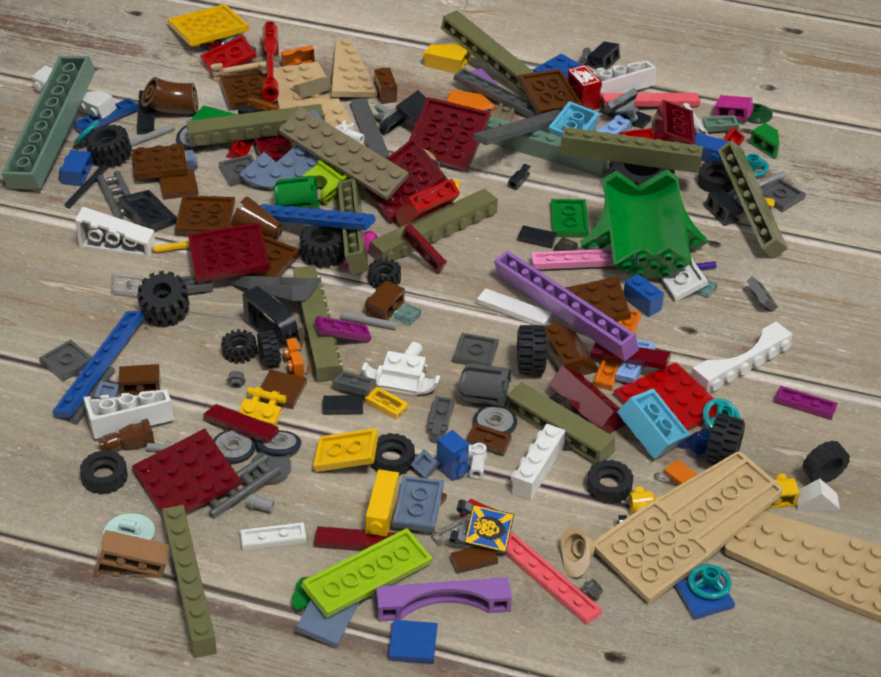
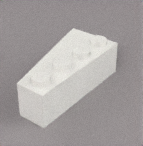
[593,61,656,101]
[75,206,156,258]
[83,389,174,439]

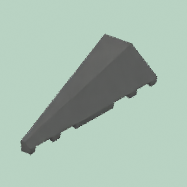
[228,276,319,301]

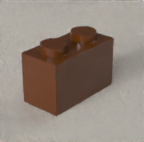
[374,68,397,104]
[365,281,405,320]
[119,364,161,396]

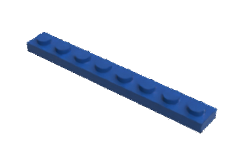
[260,204,376,230]
[52,311,145,418]

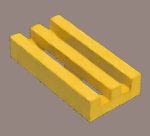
[365,387,409,420]

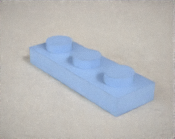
[616,339,655,383]

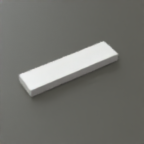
[477,288,552,326]

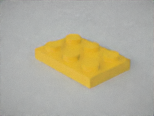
[313,428,379,472]

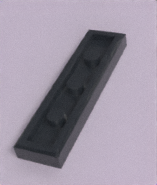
[137,90,155,134]

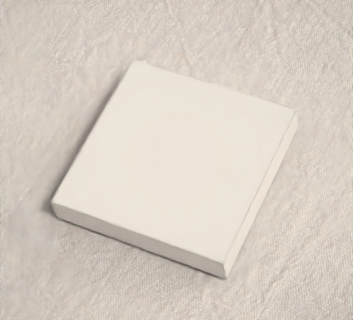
[660,258,708,301]

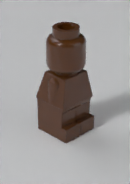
[98,418,155,452]

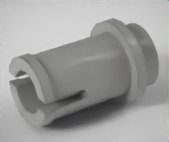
[247,493,275,513]

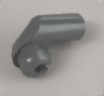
[579,47,592,64]

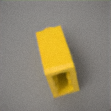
[423,44,471,73]
[366,470,399,537]

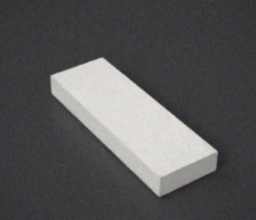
[240,522,307,551]

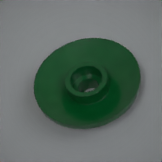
[747,103,773,124]

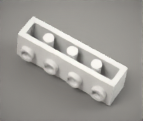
[511,424,565,501]

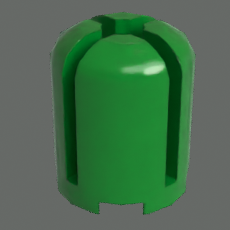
[273,175,320,209]

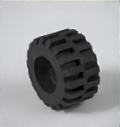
[85,124,132,167]
[300,225,345,268]
[517,325,547,374]
[705,413,745,465]

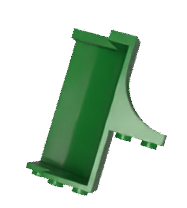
[580,169,708,278]

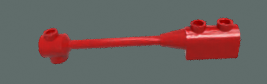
[262,21,279,103]

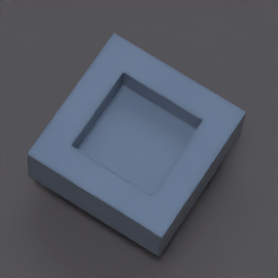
[186,150,198,174]
[94,381,120,399]
[410,449,440,479]

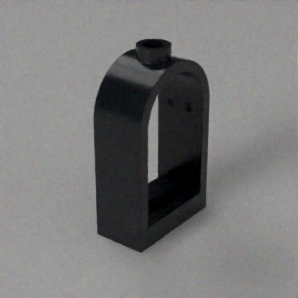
[242,286,298,346]

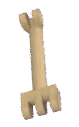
[211,61,267,81]

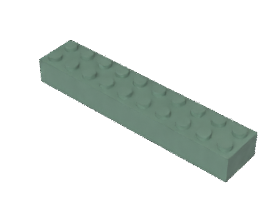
[1,56,95,190]

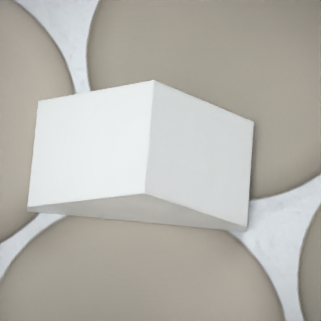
[797,479,840,512]

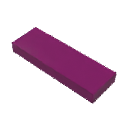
[314,316,372,343]
[774,386,838,420]

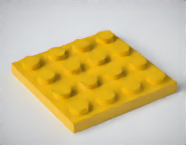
[167,4,250,47]

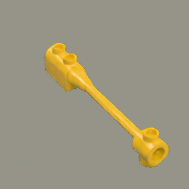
[629,474,800,514]

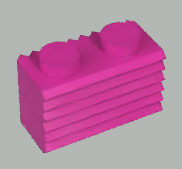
[715,95,753,121]

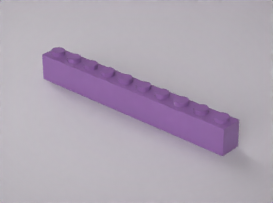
[494,250,639,361]

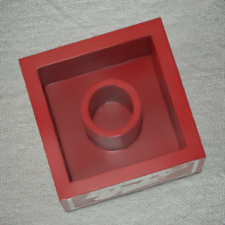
[567,65,602,110]

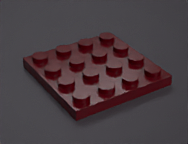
[409,97,491,172]
[365,137,448,223]
[188,222,270,283]
[132,428,242,516]

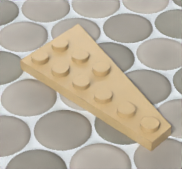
[331,38,378,98]

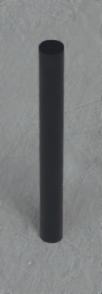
[64,164,108,209]

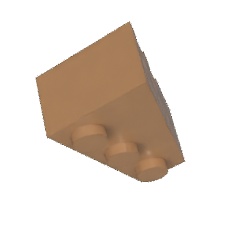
[92,530,169,578]

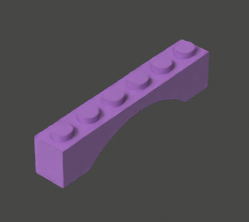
[376,577,512,622]

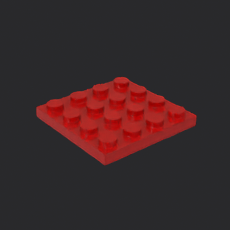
[613,362,717,431]

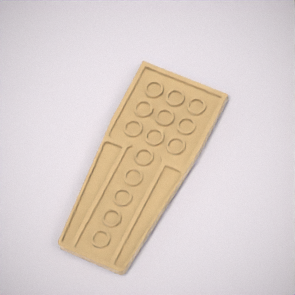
[274,62,354,147]
[593,451,782,604]
[724,511,881,622]

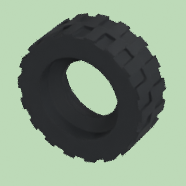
[698,160,734,193]
[371,433,415,476]
[802,440,850,483]
[80,450,128,495]
[587,460,633,504]

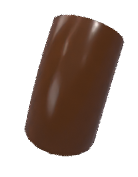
[141,77,199,115]

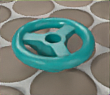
[74,120,99,145]
[746,154,769,178]
[703,398,741,430]
[688,564,732,600]

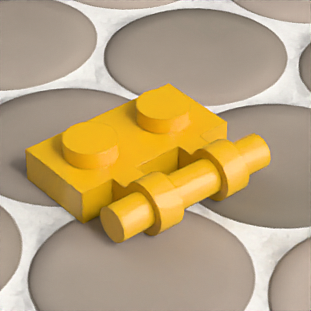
[238,387,287,426]

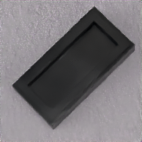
[518,225,557,248]
[323,395,363,415]

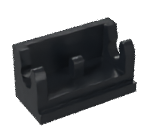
[588,41,621,70]
[704,190,744,226]

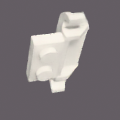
[362,351,440,397]

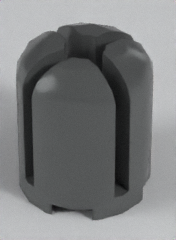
[459,363,511,407]

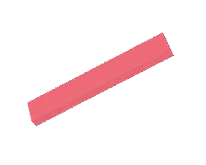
[601,93,701,107]
[504,532,602,625]

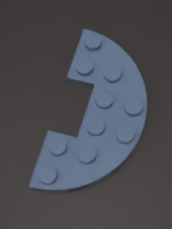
[239,109,322,190]

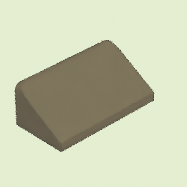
[293,77,331,98]

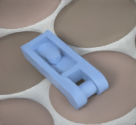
[597,114,633,135]

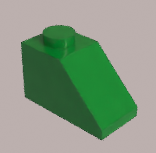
[750,123,779,159]

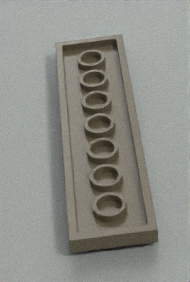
[279,107,409,201]

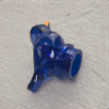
[678,428,711,456]

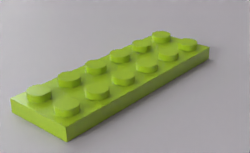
[301,528,433,618]

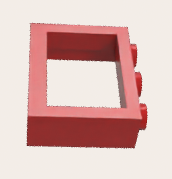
[395,179,460,227]

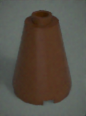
[231,196,283,239]

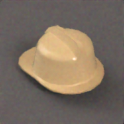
[561,526,595,578]

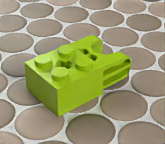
[303,159,358,205]

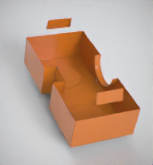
[281,45,315,67]
[284,338,310,377]

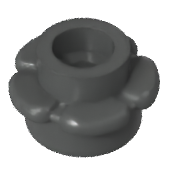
[226,371,246,388]
[583,579,603,599]

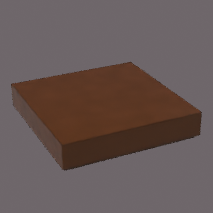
[159,169,199,199]
[260,369,307,409]

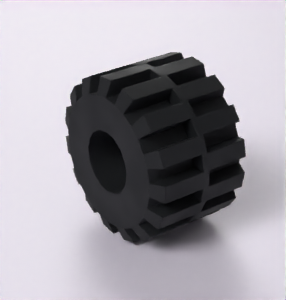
[137,271,190,328]

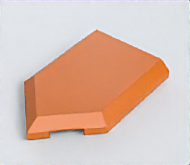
[447,90,496,111]

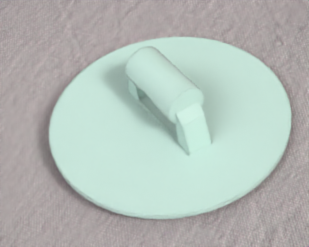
[103,513,155,540]

